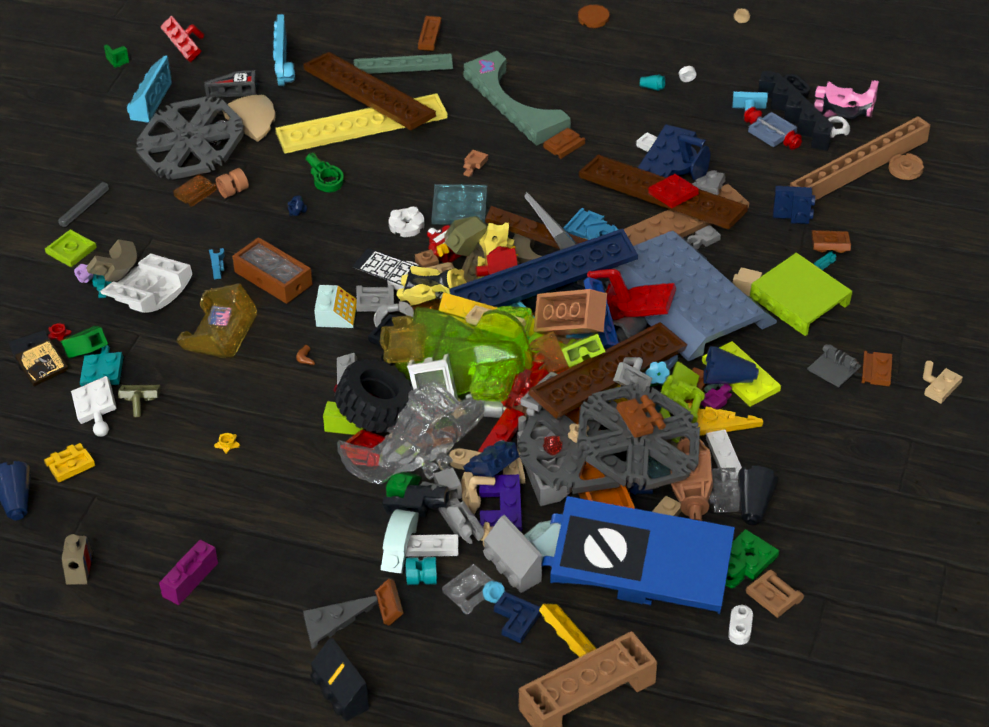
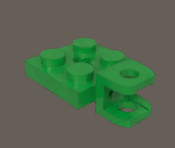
[725,529,779,588]

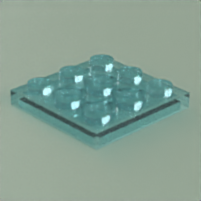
[432,184,487,225]

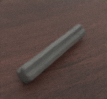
[58,182,109,227]

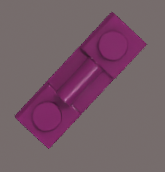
[159,540,218,605]

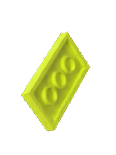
[702,341,781,407]

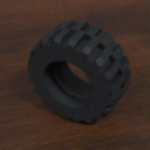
[335,359,414,433]

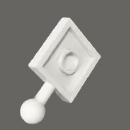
[71,376,117,437]

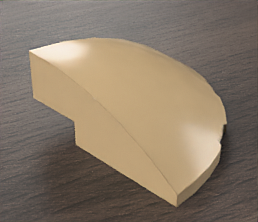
[222,95,276,141]

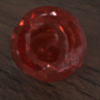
[542,435,563,455]

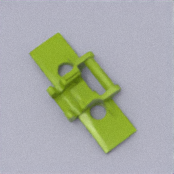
[660,361,705,443]

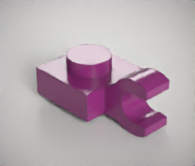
[700,384,732,410]

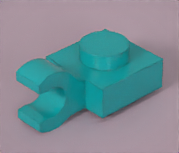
[92,274,112,298]

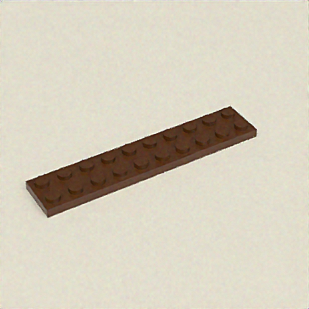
[303,52,436,130]
[579,155,748,229]
[528,322,687,419]

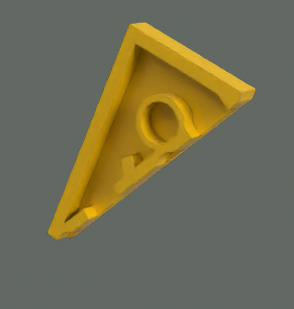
[687,403,763,436]

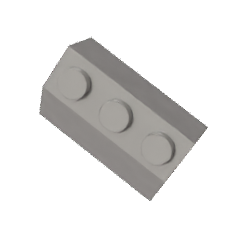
[483,515,542,593]

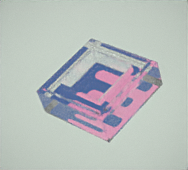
[208,306,231,326]

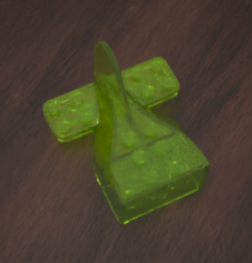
[395,306,533,401]

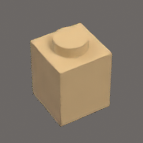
[733,267,762,296]

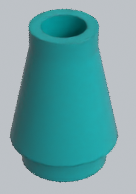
[640,74,665,91]

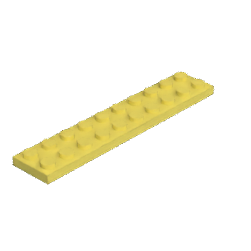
[276,94,447,153]

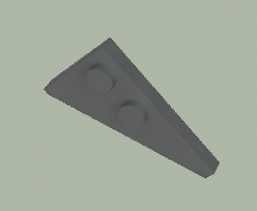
[303,596,378,648]

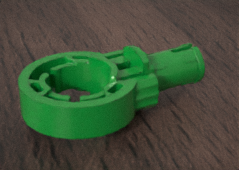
[306,153,344,192]

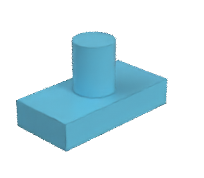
[732,92,767,111]

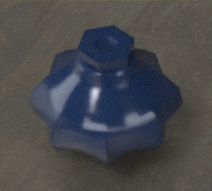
[288,195,307,216]

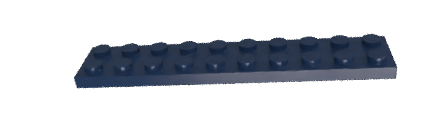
[449,228,638,321]

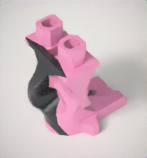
[814,81,879,119]

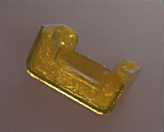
[176,283,257,358]

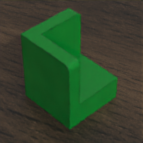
[104,45,129,68]

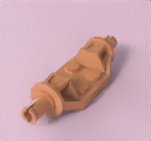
[670,436,713,521]

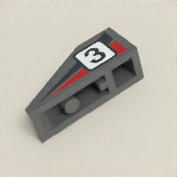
[205,71,257,97]

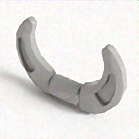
[374,301,415,327]

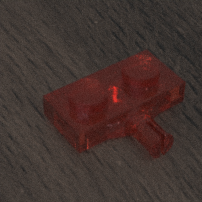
[504,368,533,410]

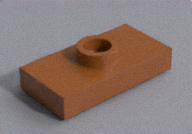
[375,579,403,626]

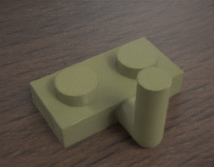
[118,385,161,417]

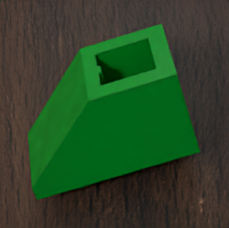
[61,326,108,358]

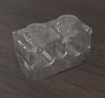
[709,467,740,513]

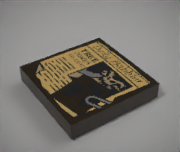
[15,339,68,386]

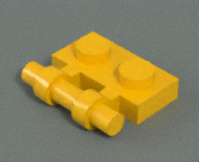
[44,443,95,483]

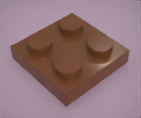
[812,230,851,253]

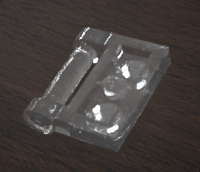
[442,564,494,614]

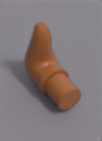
[296,345,315,365]

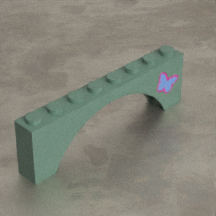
[463,51,570,146]

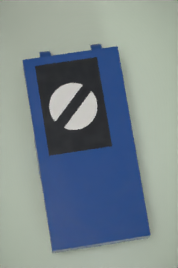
[542,496,735,614]

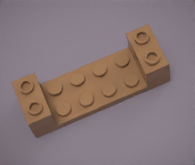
[519,631,657,727]

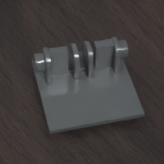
[807,344,861,388]

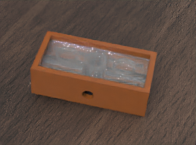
[233,237,312,304]

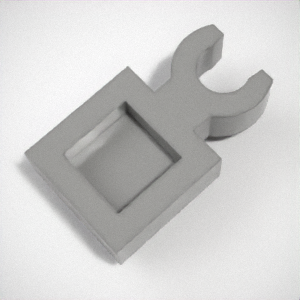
[687,225,721,249]

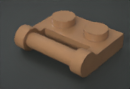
[746,569,804,618]

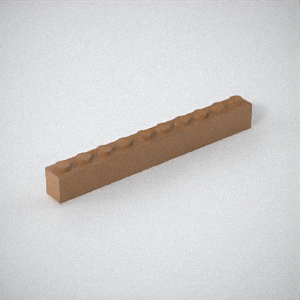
[790,117,930,200]

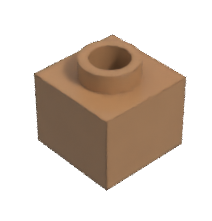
[415,249,439,268]

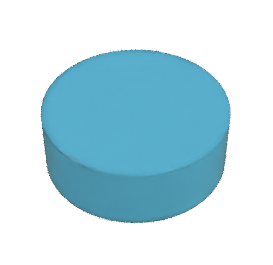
[483,581,505,603]

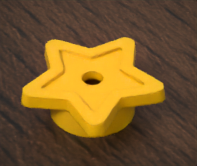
[214,433,240,454]

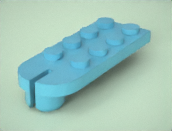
[273,14,295,86]

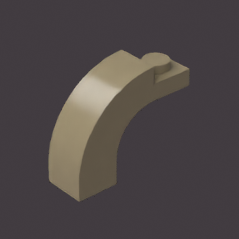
[86,239,137,282]

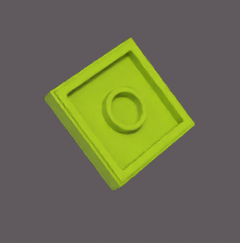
[45,229,97,267]

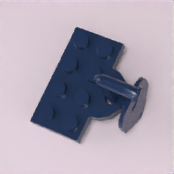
[638,124,711,181]

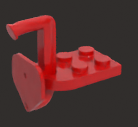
[587,269,677,320]

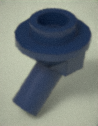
[625,481,653,495]

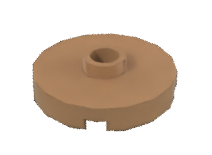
[888,153,924,180]

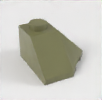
[444,216,488,257]

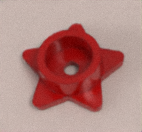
[48,323,71,342]

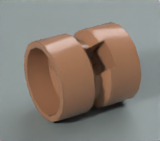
[216,168,248,198]

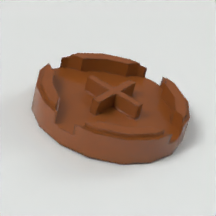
[578,5,609,28]

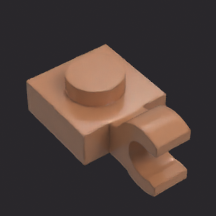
[463,150,488,177]

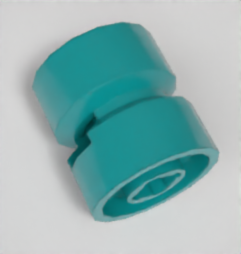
[406,557,437,585]

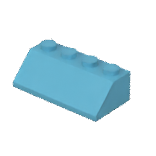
[127,56,172,122]

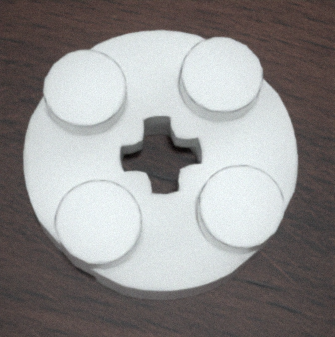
[389,207,425,237]

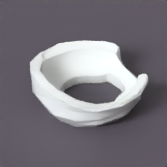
[828,116,850,137]

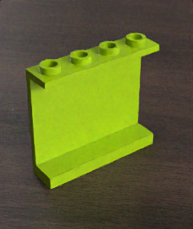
[750,252,852,336]

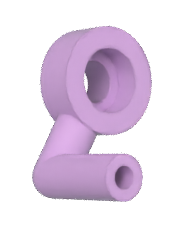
[74,264,93,283]

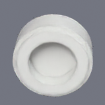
[679,66,696,82]

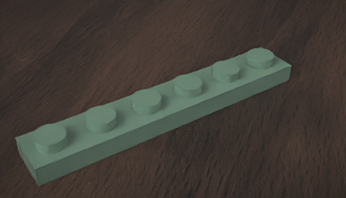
[354,54,453,74]

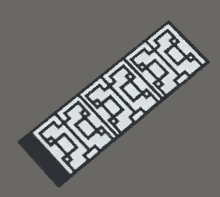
[352,248,445,300]

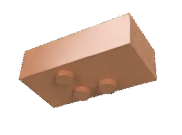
[534,289,607,336]

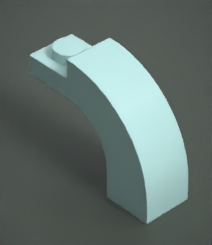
[381,509,419,574]

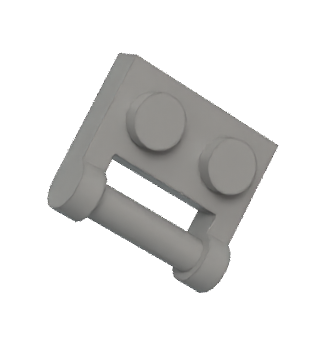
[356,285,394,312]

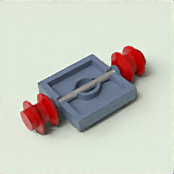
[744,107,802,150]

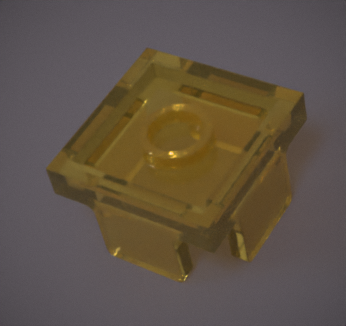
[380,316,427,363]

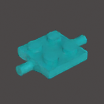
[80,345,123,387]

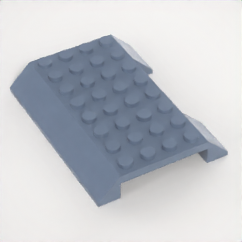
[612,231,777,361]

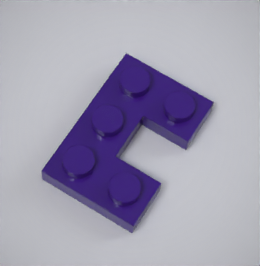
[479,474,522,532]

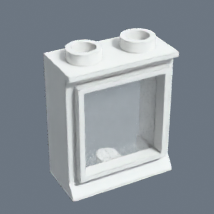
[407,354,458,411]

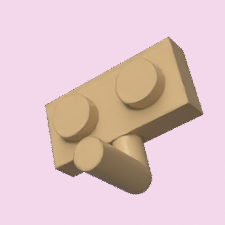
[923,361,963,403]
[460,472,495,515]

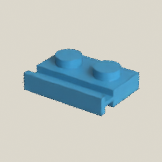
[564,208,604,238]

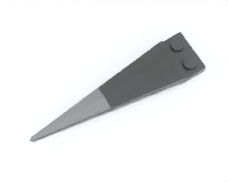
[525,192,611,293]

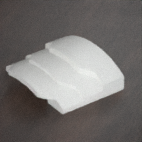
[101,254,192,312]

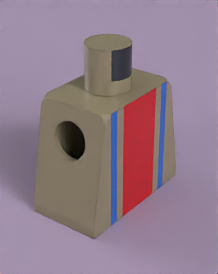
[62,534,93,585]

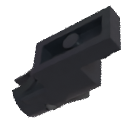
[382,482,451,517]

